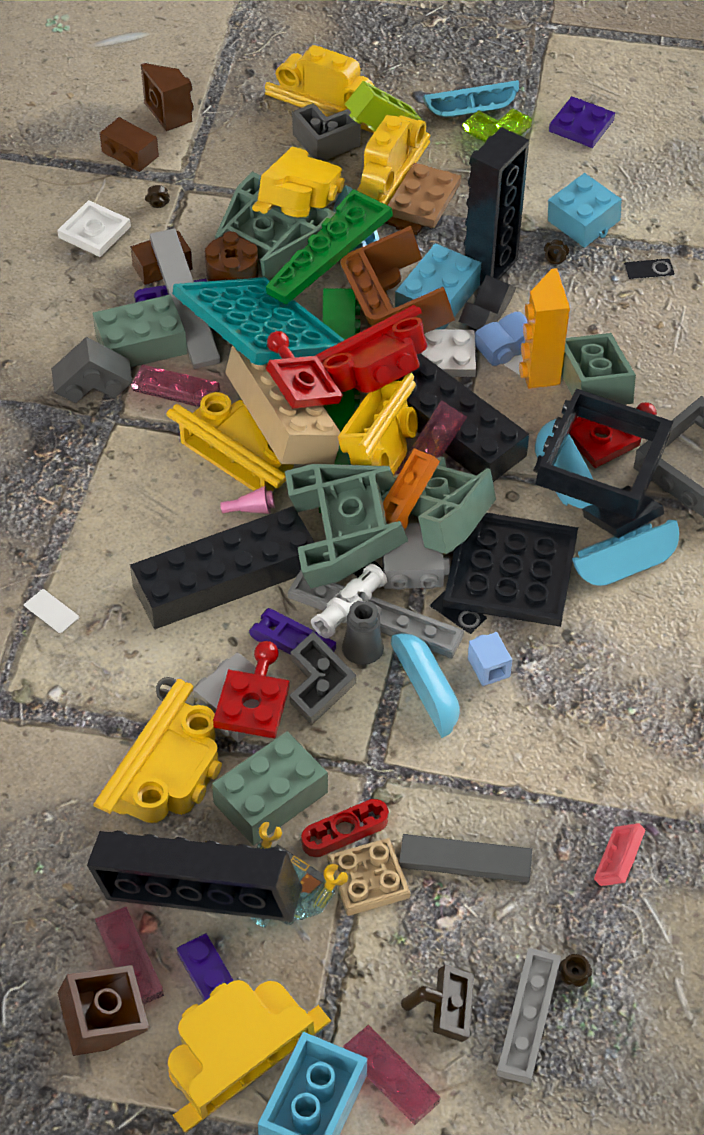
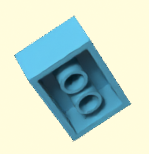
[395,243,481,329]
[258,1032,368,1135]

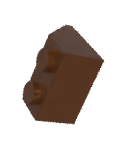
[141,63,194,131]
[57,965,149,1056]

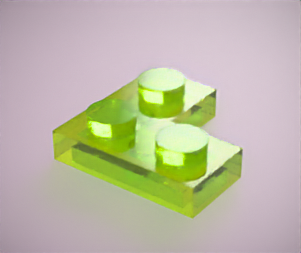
[463,108,533,142]

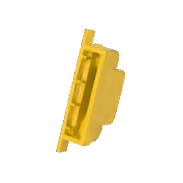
[265,45,374,133]
[357,115,430,206]
[252,147,345,217]
[338,373,418,475]
[166,392,294,492]
[93,679,222,823]
[168,980,331,1133]

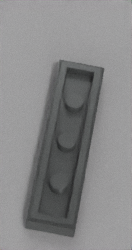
[399,834,532,883]

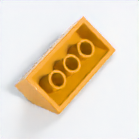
[519,268,570,389]

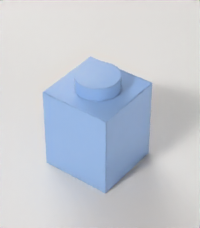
[468,632,512,686]

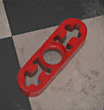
[301,799,389,857]

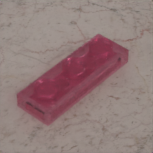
[132,364,220,407]
[396,400,467,474]
[95,907,164,1005]
[343,1024,440,1126]

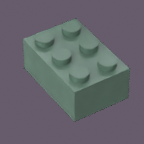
[92,294,187,368]
[561,333,636,405]
[212,731,328,846]

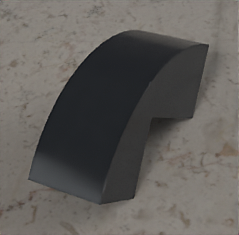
[458,275,516,329]

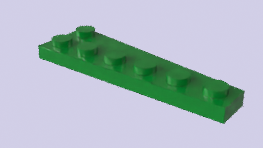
[265,189,393,305]

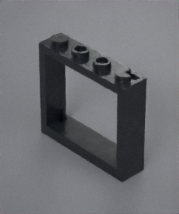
[533,388,674,519]

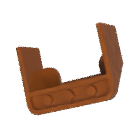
[341,226,455,334]

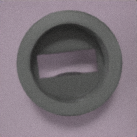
[156,677,176,701]

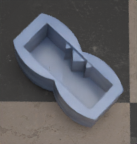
[475,312,527,366]

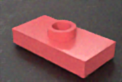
[594,823,646,886]

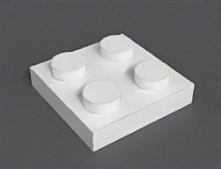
[57,200,131,257]
[421,329,476,377]

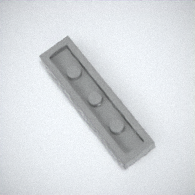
[496,947,561,1085]

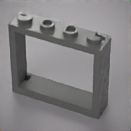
[633,396,704,517]

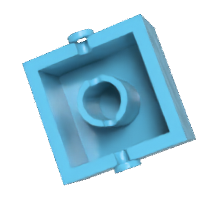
[548,173,622,248]

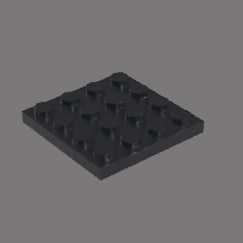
[443,513,579,627]

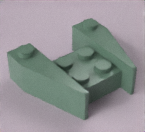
[215,171,336,280]
[381,456,496,554]
[285,464,408,589]

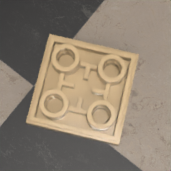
[327,838,410,916]

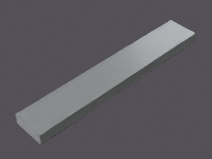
[150,228,220,369]
[288,570,464,659]

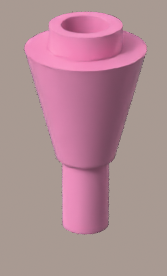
[220,486,275,514]

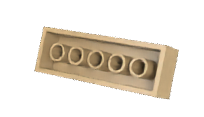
[225,345,341,464]

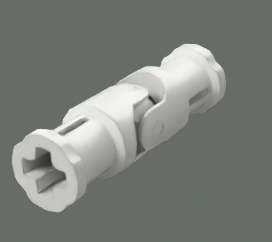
[311,564,387,638]

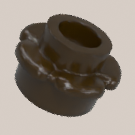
[145,185,170,208]
[544,239,569,264]
[559,954,592,987]

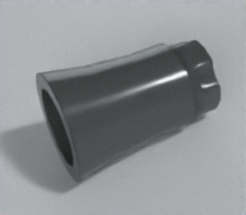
[342,601,384,665]

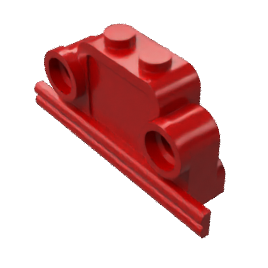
[314,305,428,393]

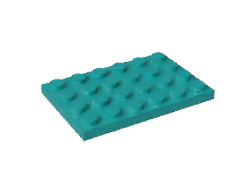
[172,277,344,366]

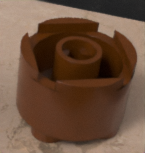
[205,231,259,281]

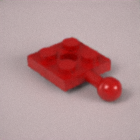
[266,331,343,409]
[569,402,657,468]
[213,641,290,739]

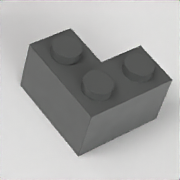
[292,103,361,161]
[51,337,132,403]
[289,632,356,725]

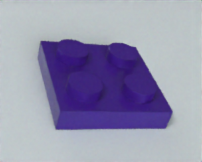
[549,96,615,148]

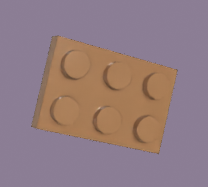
[388,163,461,228]

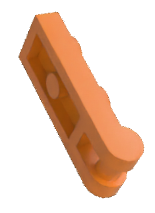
[383,448,440,530]

